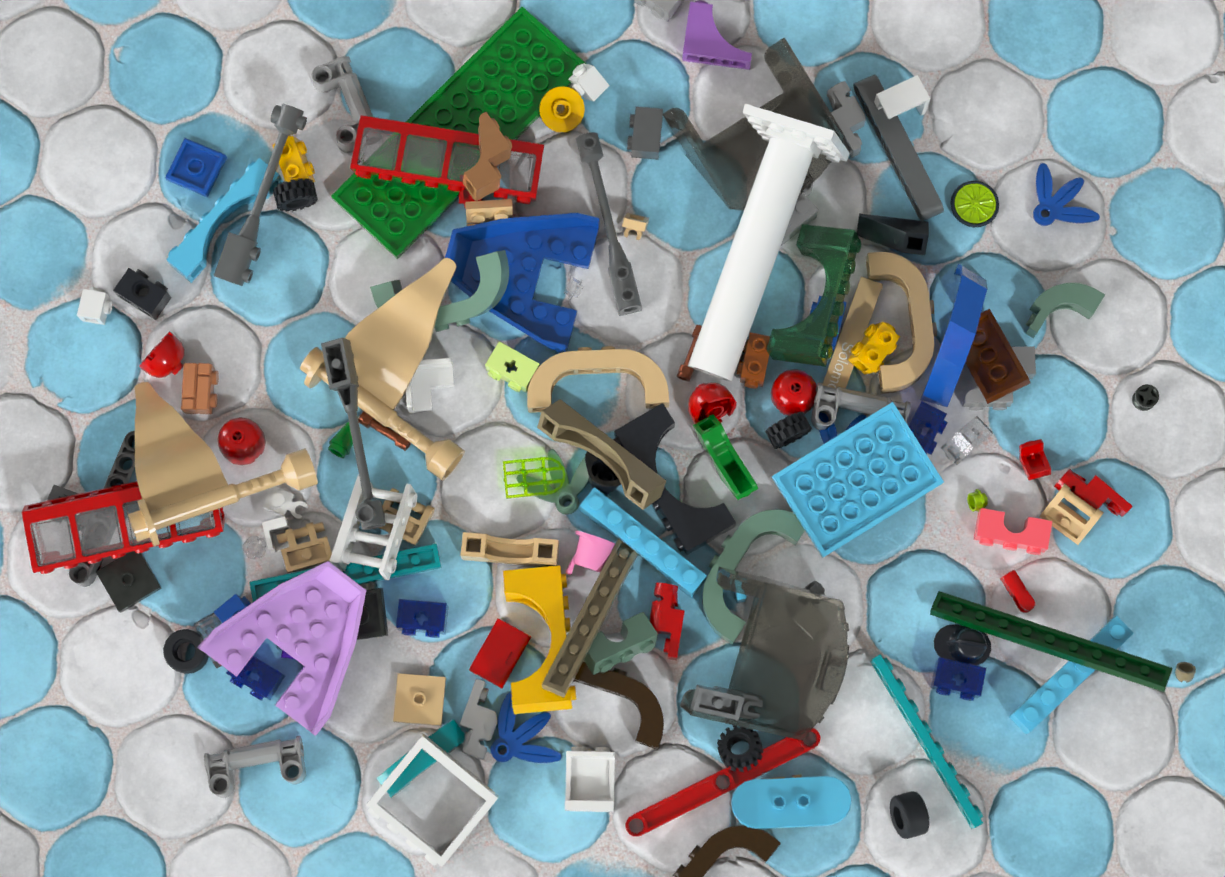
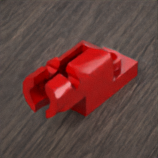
[1054,468,1133,517]
[649,582,685,660]

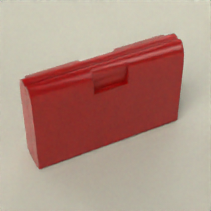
[469,618,531,689]

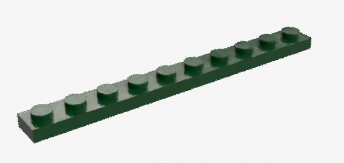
[930,591,1173,692]

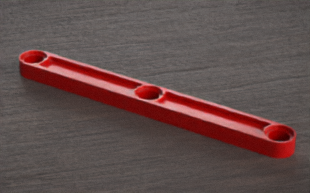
[625,727,820,837]

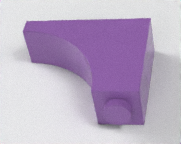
[682,0,752,70]

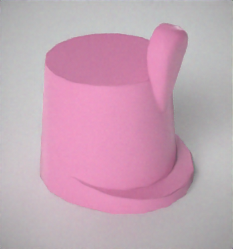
[566,531,615,575]

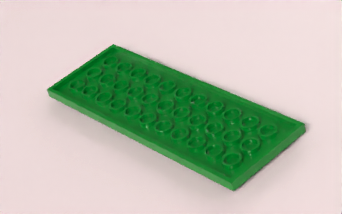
[331,7,586,259]

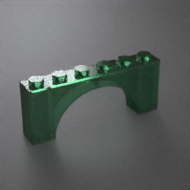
[766,224,861,367]

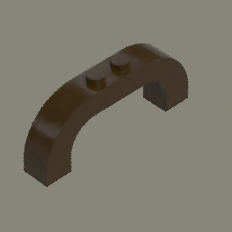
[573,662,664,750]
[673,826,781,877]

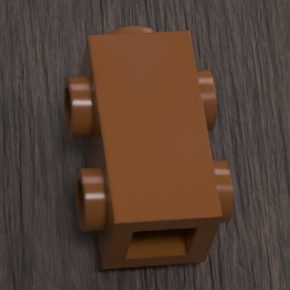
[736,332,773,389]

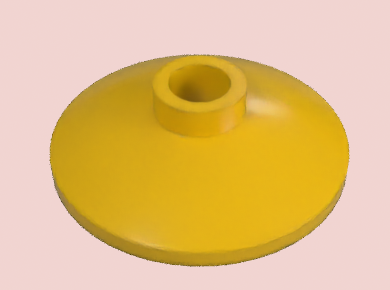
[539,86,585,132]

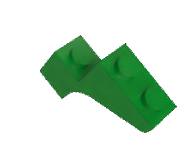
[693,414,758,500]

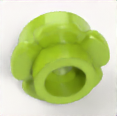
[967,489,988,512]

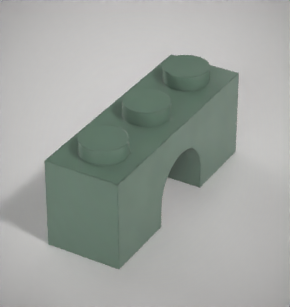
[584,612,658,675]

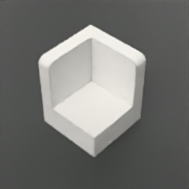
[262,516,290,553]

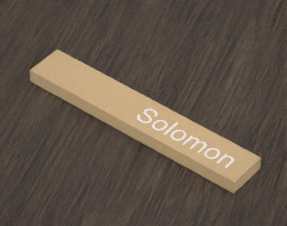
[823,277,883,411]

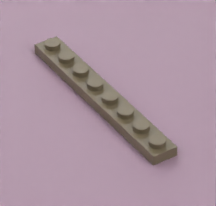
[542,539,638,697]

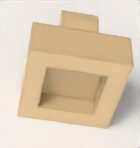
[622,213,649,240]

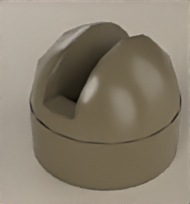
[1175,662,1196,683]

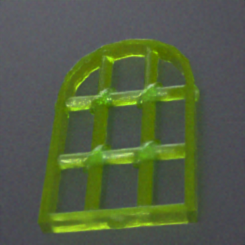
[503,457,566,499]

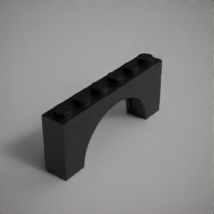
[613,403,736,555]

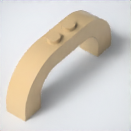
[866,252,937,394]
[527,346,669,413]

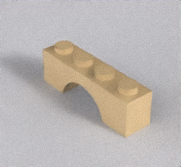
[461,532,559,567]

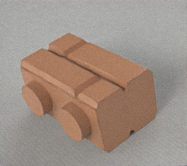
[181,363,219,414]

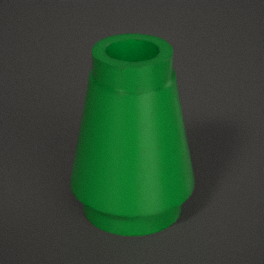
[328,422,353,458]

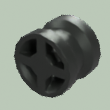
[1132,384,1159,411]

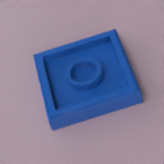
[165,138,227,197]

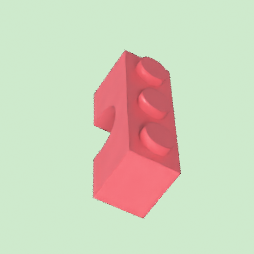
[974,508,1052,555]

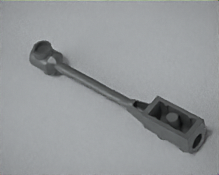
[214,104,307,286]
[576,132,642,316]
[321,337,386,530]

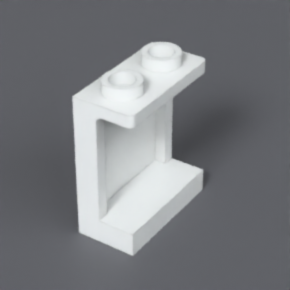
[565,747,615,812]

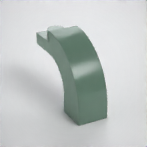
[1026,283,1105,338]

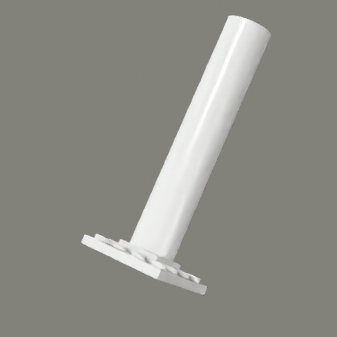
[688,104,850,382]

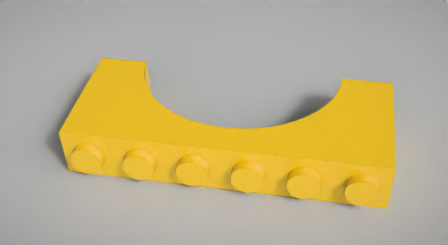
[503,565,576,714]

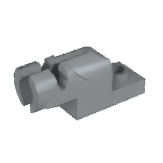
[826,81,866,159]
[460,679,498,760]

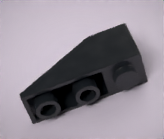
[856,213,929,255]

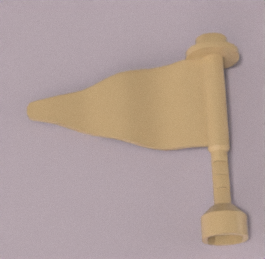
[300,258,465,481]
[128,382,318,546]

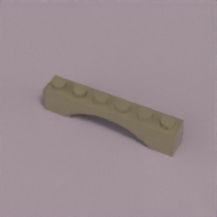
[537,399,666,510]

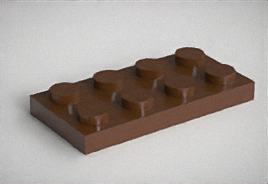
[965,309,1031,404]

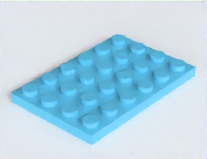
[772,402,944,558]

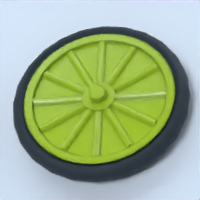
[951,181,999,228]

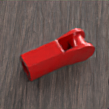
[1000,569,1035,613]

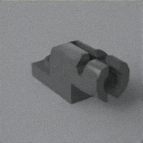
[690,685,763,720]

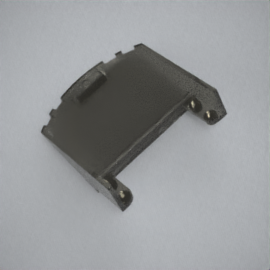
[662,38,845,210]
[680,567,849,740]

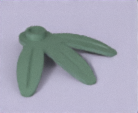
[516,449,589,515]

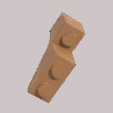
[463,112,512,201]

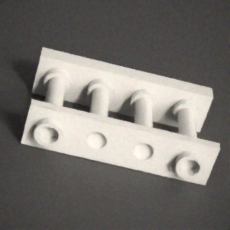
[330,474,417,580]

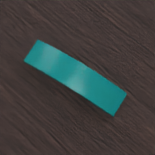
[376,719,465,798]

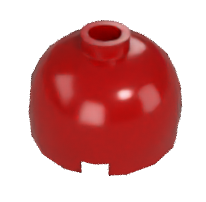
[139,331,184,378]
[771,369,817,416]
[688,383,737,424]
[217,417,266,465]

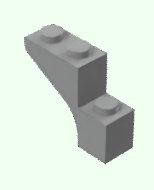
[963,346,1036,411]

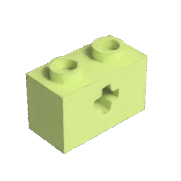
[485,341,540,393]

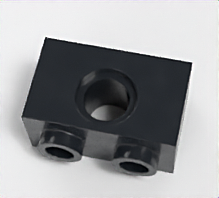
[113,268,171,320]

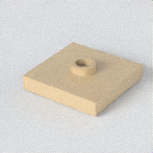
[393,673,446,726]

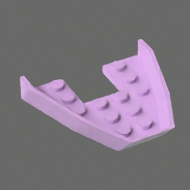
[198,561,366,736]

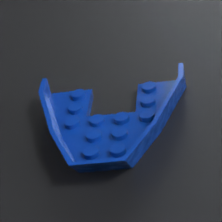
[445,213,600,353]
[920,264,987,407]

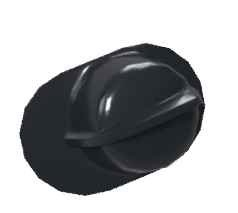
[585,451,621,497]
[934,625,991,666]

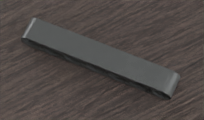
[853,74,944,221]
[69,431,137,587]

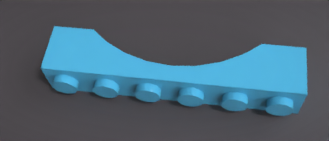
[166,158,283,283]
[580,487,707,598]
[1009,616,1134,734]

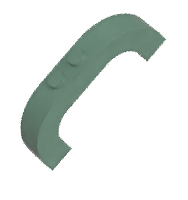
[370,250,509,332]
[702,510,805,645]

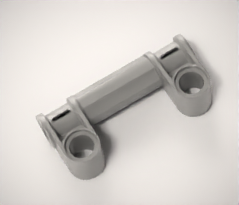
[312,56,382,153]
[811,382,911,430]
[204,736,306,798]

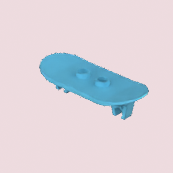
[731,776,852,829]

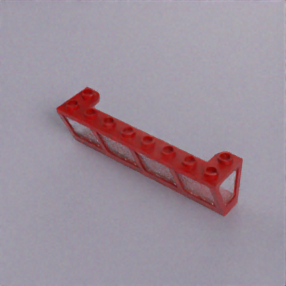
[350,115,544,204]
[21,481,226,574]

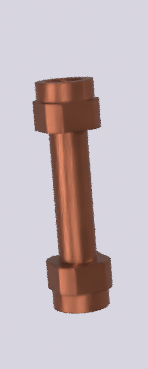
[677,325,702,382]
[358,411,411,451]

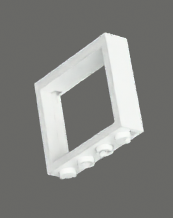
[366,734,499,867]

